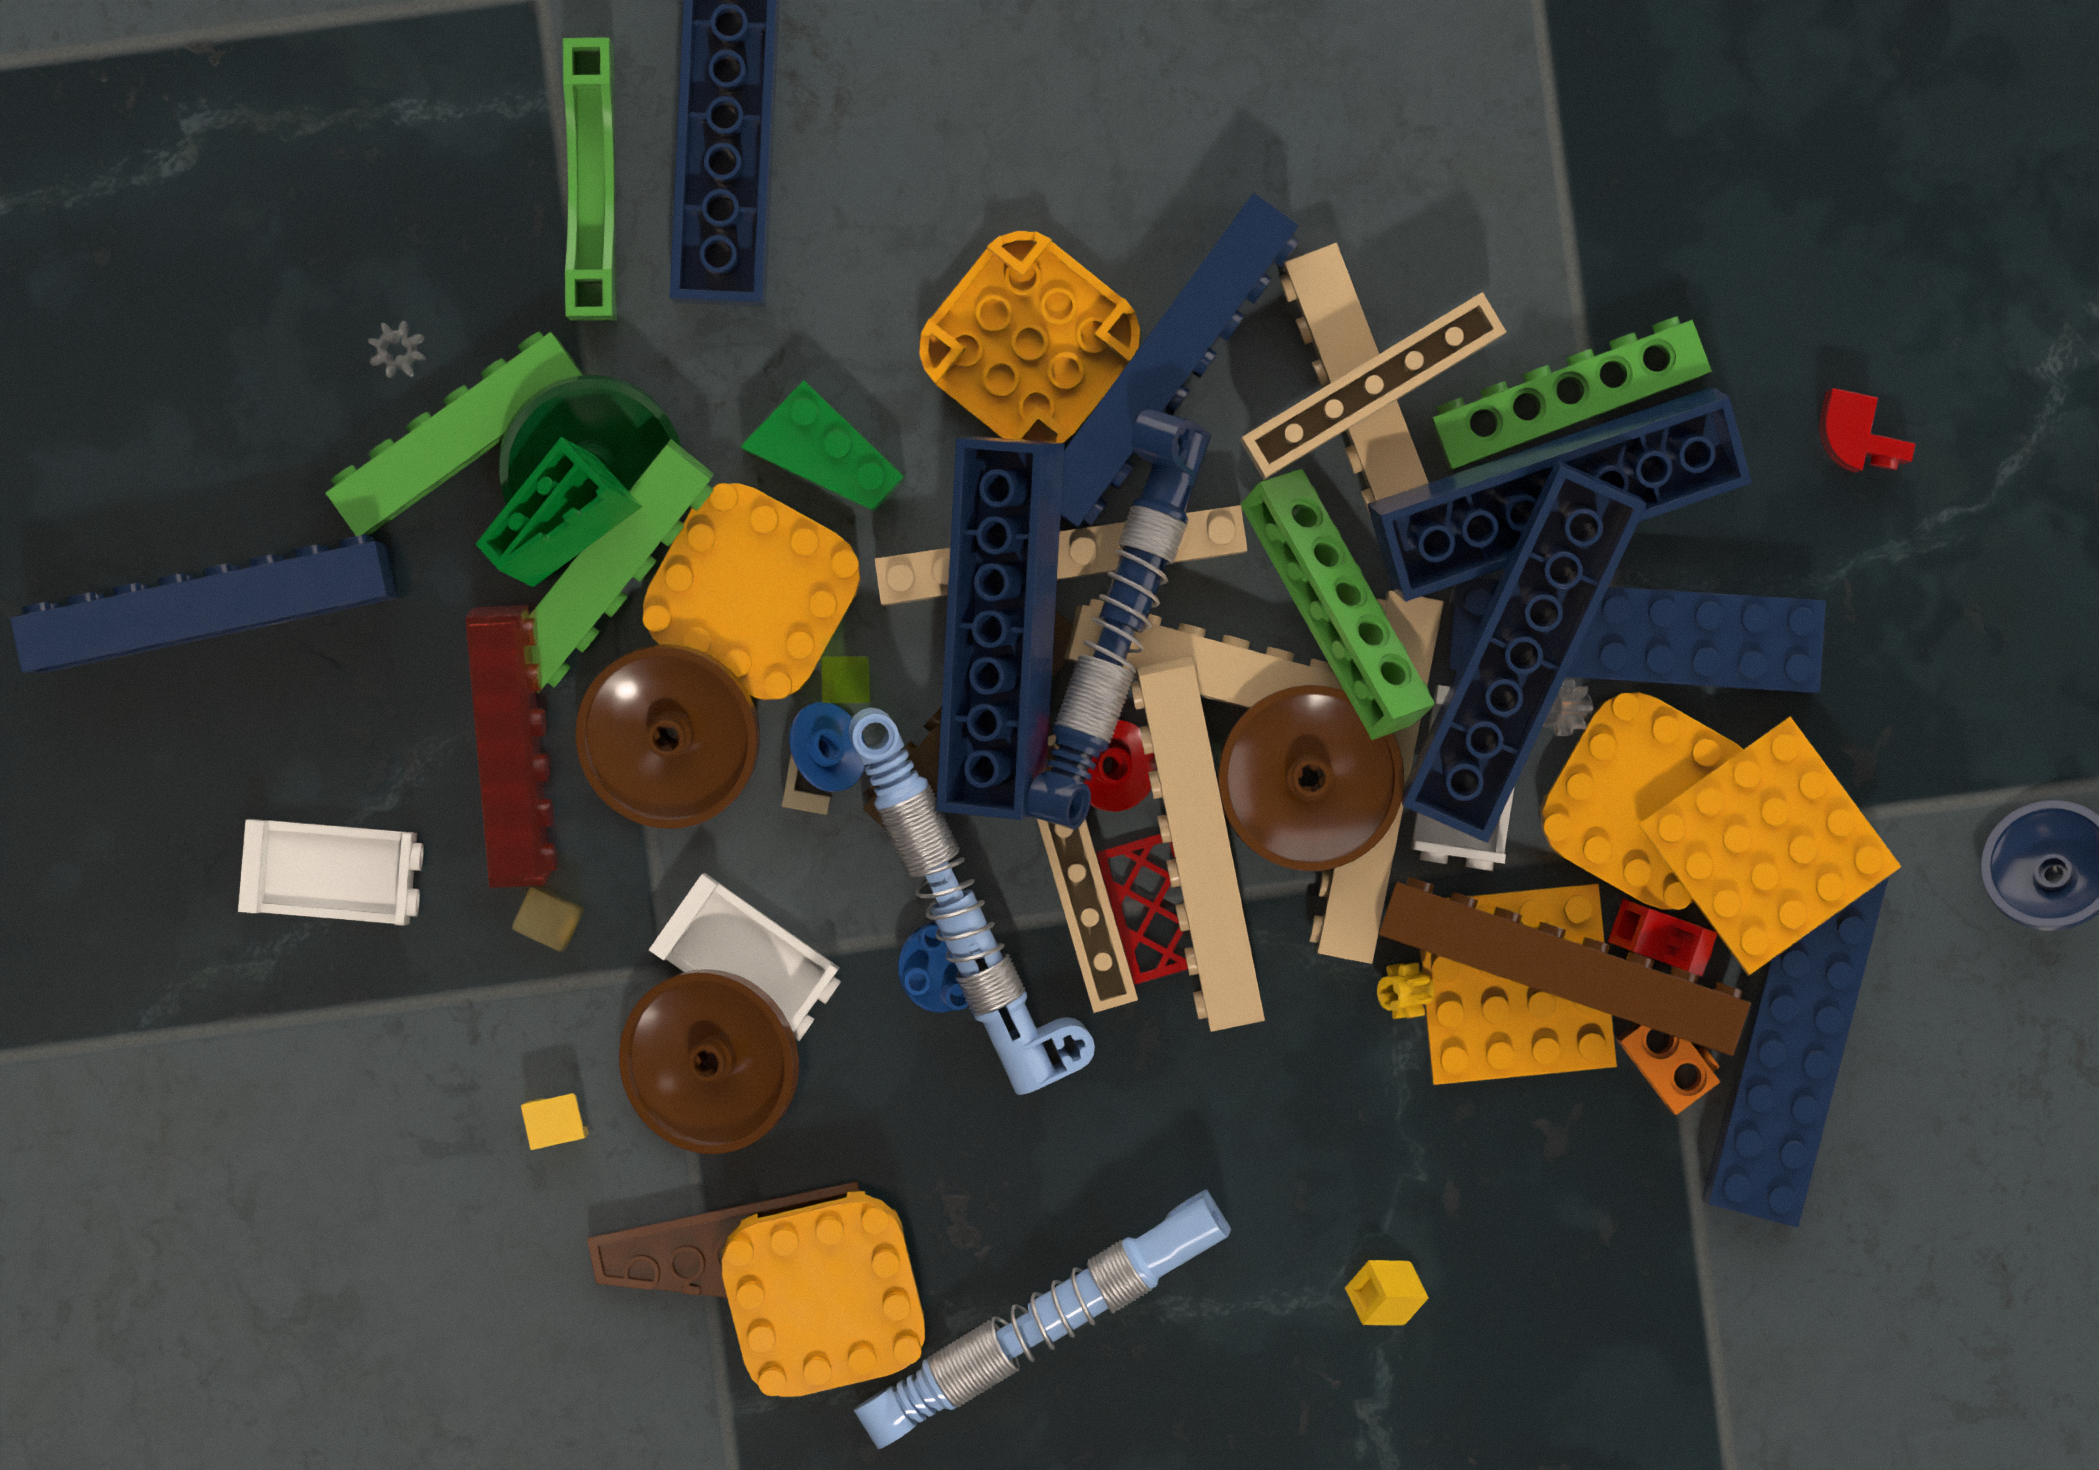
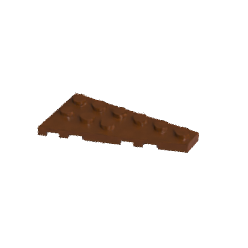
[587,1181,860,1299]

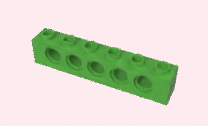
[1429,316,1712,472]
[1240,469,1435,740]

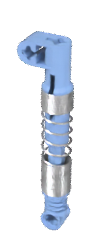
[848,708,1095,1095]
[854,1190,1231,1449]

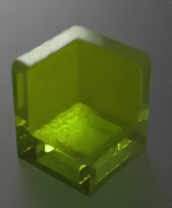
[821,656,870,703]

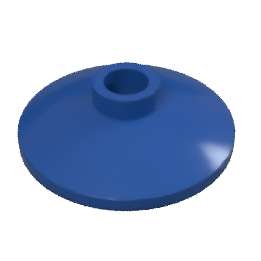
[789,702,865,792]

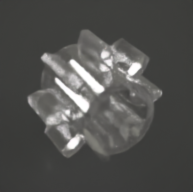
[368,321,426,378]
[1543,678,1593,736]

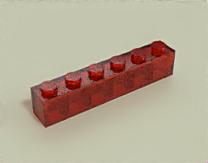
[465,605,557,888]

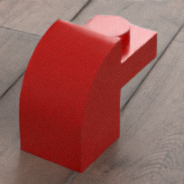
[1819,388,1916,473]
[1608,899,1718,976]

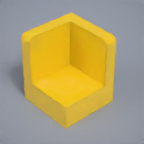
[521,1093,589,1150]
[1345,1260,1429,1325]

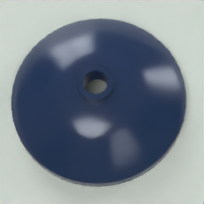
[1981,800,2099,931]

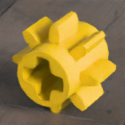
[1377,962,1434,1019]

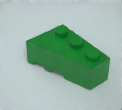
[740,380,905,512]
[476,437,643,587]

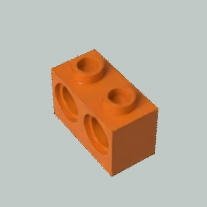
[1616,1024,1720,1115]

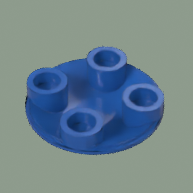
[898,921,983,1013]

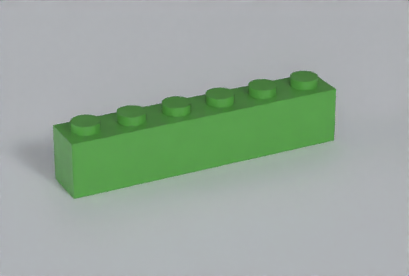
[326,331,583,537]
[495,439,714,693]

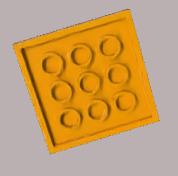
[1639,717,1902,976]
[1419,883,1617,1085]

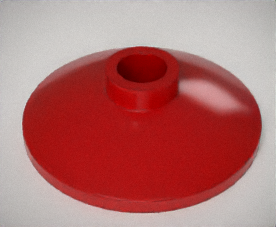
[1084,720,1157,812]

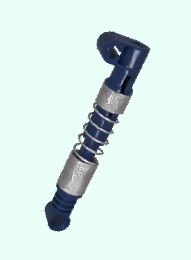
[1027,409,1212,829]

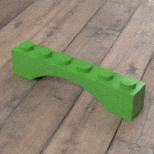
[563,37,617,321]

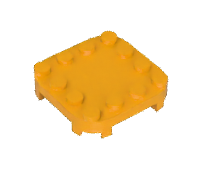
[919,231,1140,443]
[643,483,861,700]
[1539,692,1744,910]
[722,1191,925,1397]

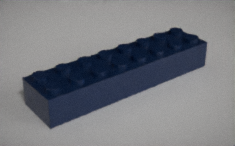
[670,0,780,307]
[1060,192,1300,529]
[1367,387,1752,602]
[936,437,1065,820]
[1401,460,1647,843]
[10,535,399,674]
[1446,578,1826,693]
[1702,877,1889,1228]

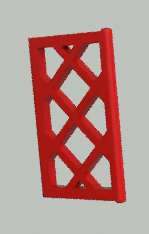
[1096,833,1188,985]

